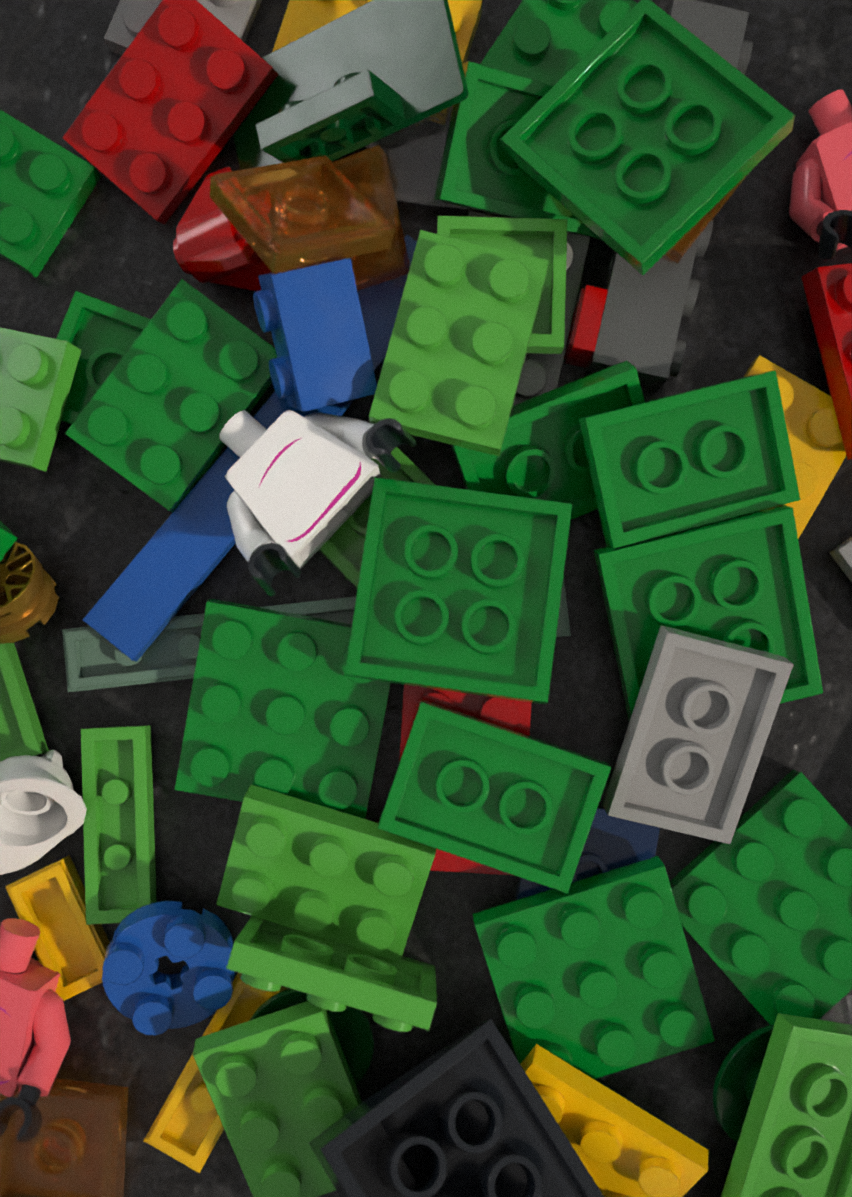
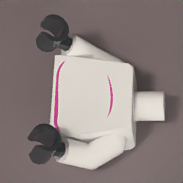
[219,410,416,596]

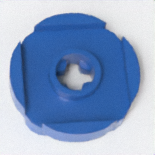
[102,901,235,1036]

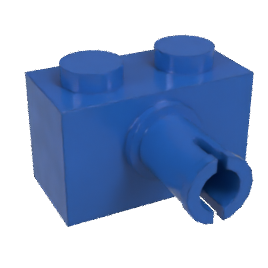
[253,258,377,412]

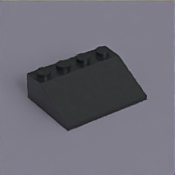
[309,1019,604,1197]

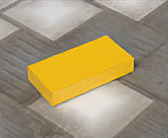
[5,855,110,1001]

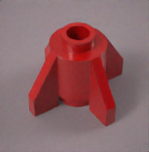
[173,166,284,291]

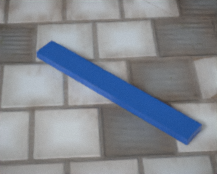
[83,234,417,661]

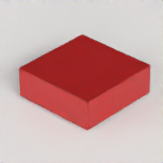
[563,285,608,368]

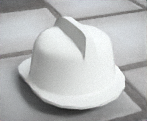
[0,750,87,875]

